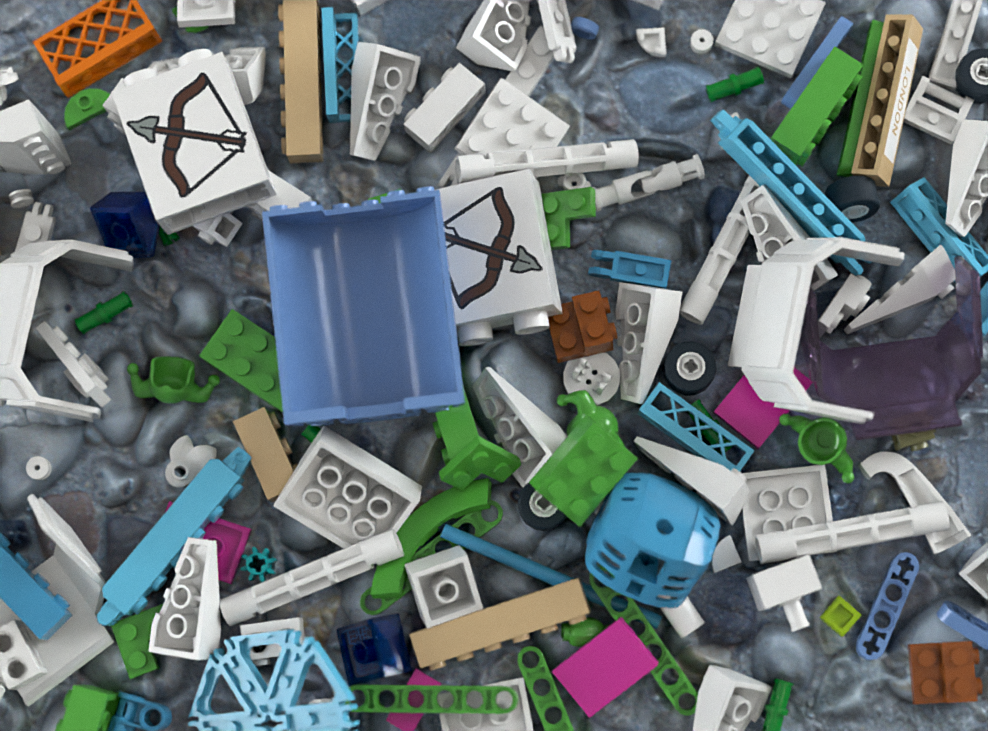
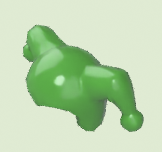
[127,356,220,404]
[556,390,625,447]
[779,413,855,484]

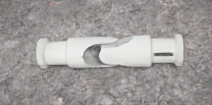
[592,154,705,212]

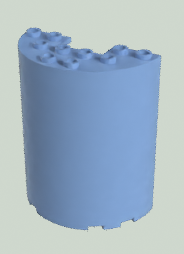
[262,187,465,427]

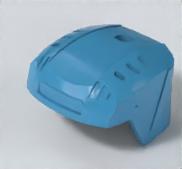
[585,472,721,608]

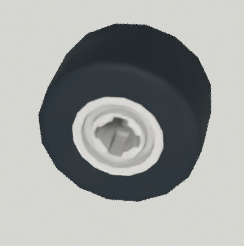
[955,48,988,104]
[825,176,880,223]
[663,341,717,396]
[518,482,567,531]

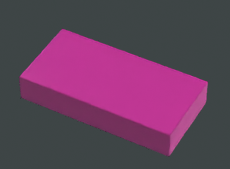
[386,669,442,731]

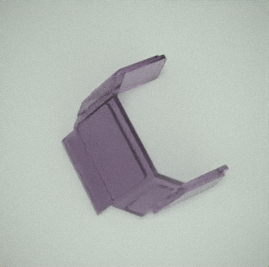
[800,256,983,440]

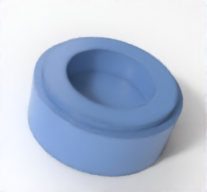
[571,17,599,40]

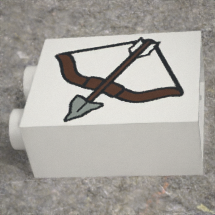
[111,49,277,235]
[435,169,563,346]

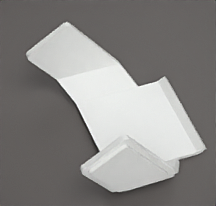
[728,238,905,424]
[0,240,134,422]
[0,494,114,707]

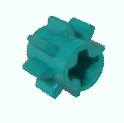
[240,547,278,582]

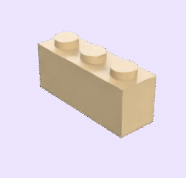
[233,407,298,502]

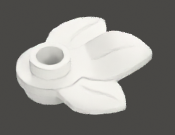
[165,435,217,488]

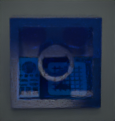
[89,191,160,258]
[336,613,412,687]

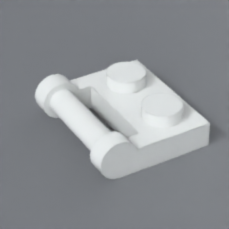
[903,76,974,145]

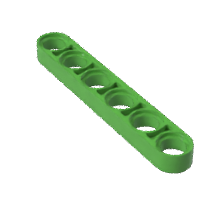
[837,19,884,177]
[360,500,503,616]
[589,565,698,715]
[517,646,574,731]
[345,684,519,714]

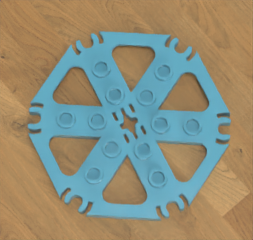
[188,629,359,731]

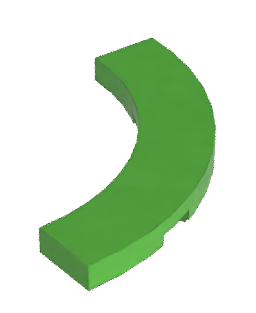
[371,478,492,599]

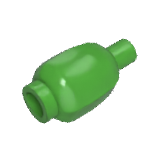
[561,617,609,647]

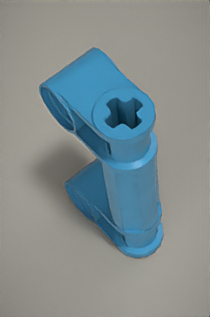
[108,692,172,731]

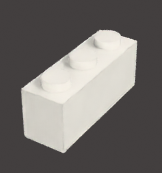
[404,63,486,153]

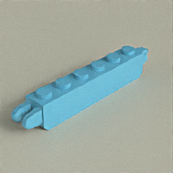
[710,110,871,275]
[96,447,252,626]

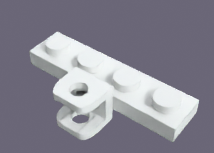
[36,321,111,407]

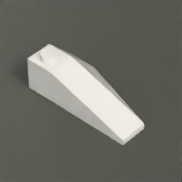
[456,0,532,71]
[148,47,266,105]
[615,282,682,404]

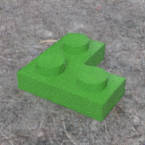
[541,187,596,250]
[439,435,522,491]
[111,604,163,679]

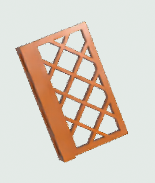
[33,0,163,98]

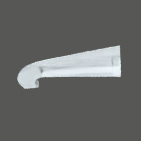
[859,452,971,555]

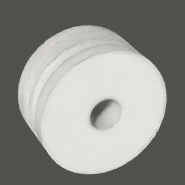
[690,29,713,54]
[9,189,34,208]
[26,456,52,480]

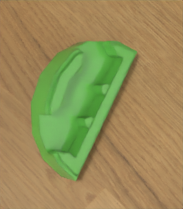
[64,88,110,131]

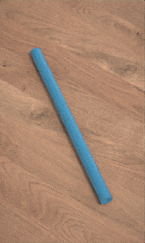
[440,524,662,629]

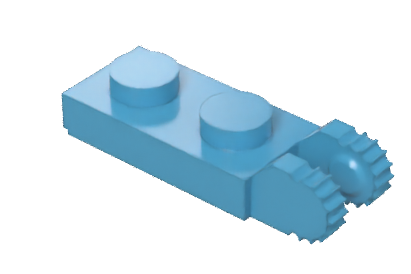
[588,250,671,289]

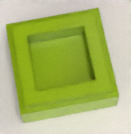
[819,595,861,637]

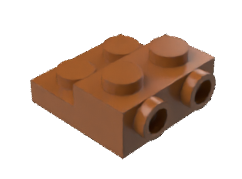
[548,290,618,363]
[908,641,982,704]

